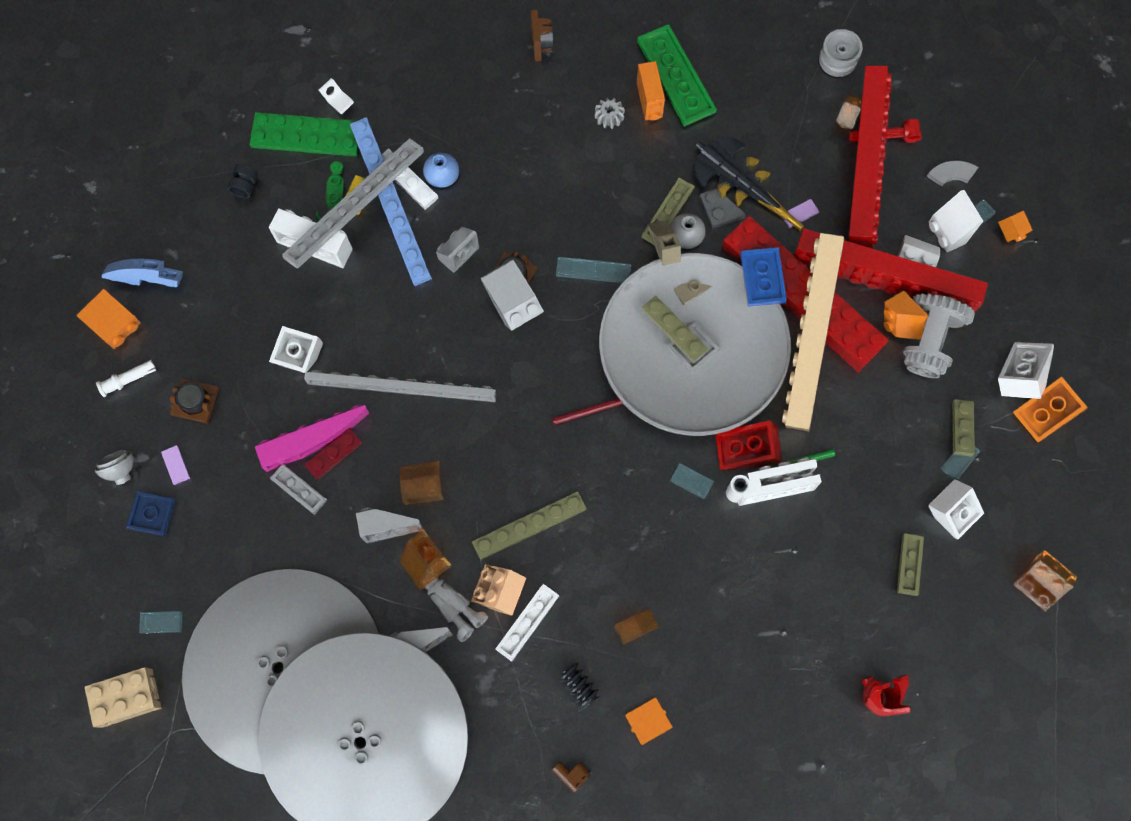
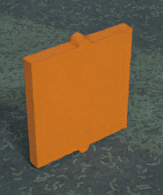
[625,697,673,745]

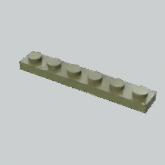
[472,492,587,560]

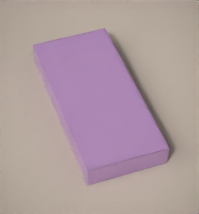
[783,199,819,228]
[161,445,190,485]

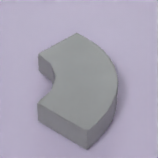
[927,161,979,186]

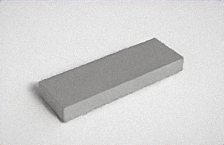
[270,464,327,515]

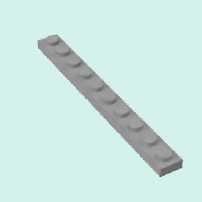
[282,138,424,269]
[304,370,496,402]

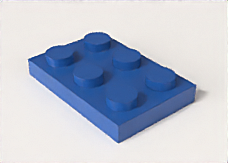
[740,247,787,307]

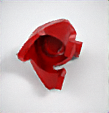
[861,675,911,716]

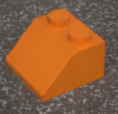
[883,291,928,340]

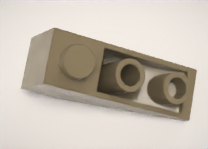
[647,221,681,266]

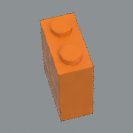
[636,61,665,120]
[76,289,141,349]

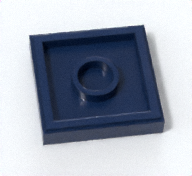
[126,491,176,537]

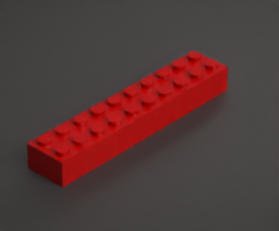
[849,66,892,249]
[721,216,889,373]
[793,228,988,313]

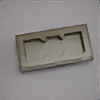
[674,280,712,306]

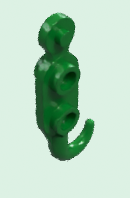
[315,161,344,221]

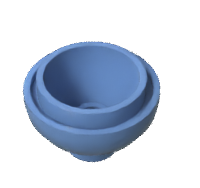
[423,152,459,188]

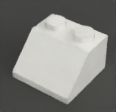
[897,235,940,267]
[269,326,323,373]
[928,479,984,539]

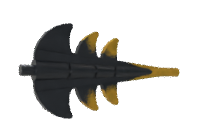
[694,137,805,231]

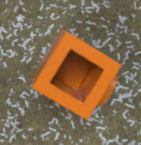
[998,210,1033,242]

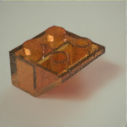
[400,529,452,591]
[1013,550,1077,612]

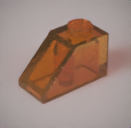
[836,94,862,129]
[614,609,659,646]

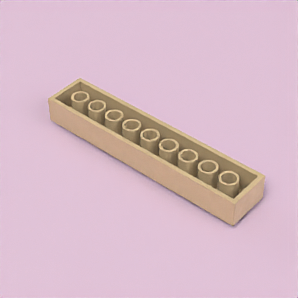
[782,233,844,432]

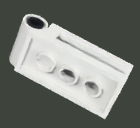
[726,458,821,506]

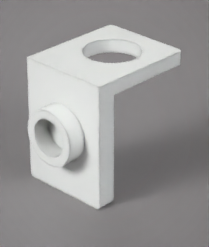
[319,78,354,114]

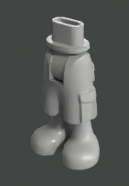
[423,575,488,642]

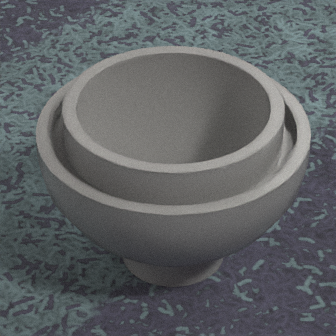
[670,213,705,249]
[94,450,134,485]

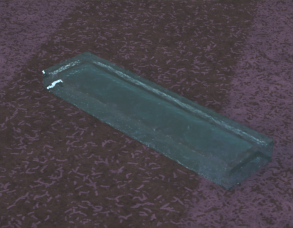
[556,257,631,283]

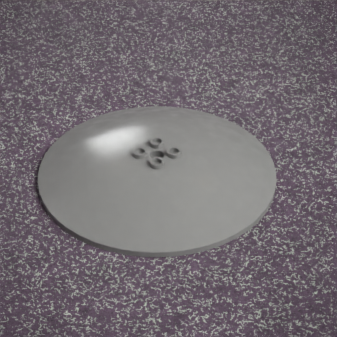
[599,253,791,436]
[182,569,379,774]
[259,633,468,821]

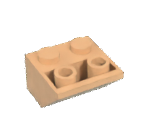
[471,564,526,615]

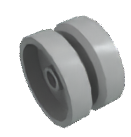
[819,29,863,77]

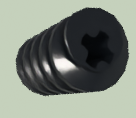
[560,662,600,710]

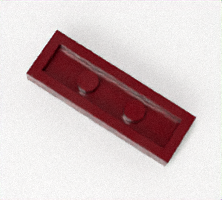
[304,428,363,480]

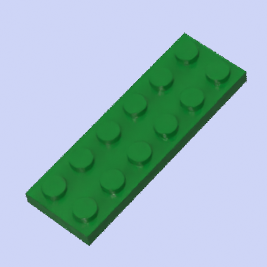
[637,24,717,126]
[249,112,359,157]

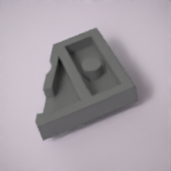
[699,189,746,229]

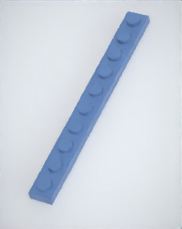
[350,117,432,286]

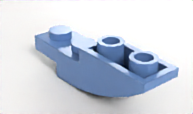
[102,259,183,287]

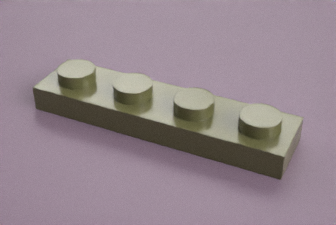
[642,178,695,245]
[641,295,709,363]

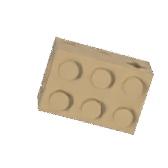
[85,667,162,728]

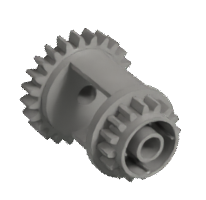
[904,294,975,378]

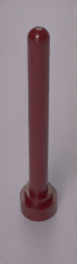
[552,398,623,425]

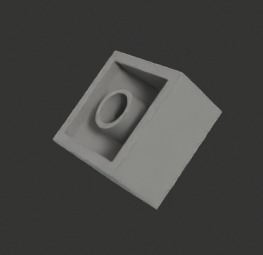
[436,227,479,273]

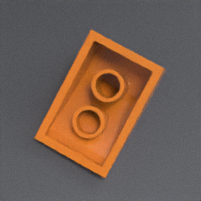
[1013,377,1088,442]

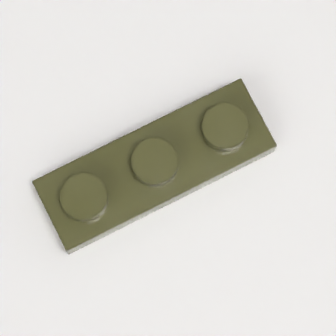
[952,399,975,457]
[897,533,924,596]

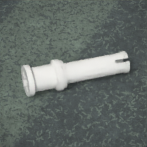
[96,360,157,397]

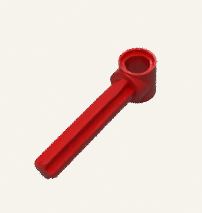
[849,119,922,143]

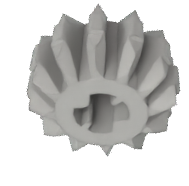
[594,97,625,129]

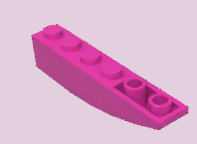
[255,405,369,472]

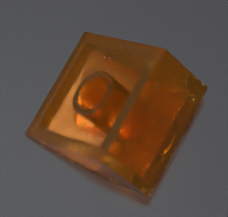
[400,461,443,505]

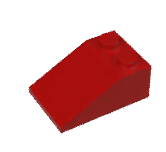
[716,421,783,470]

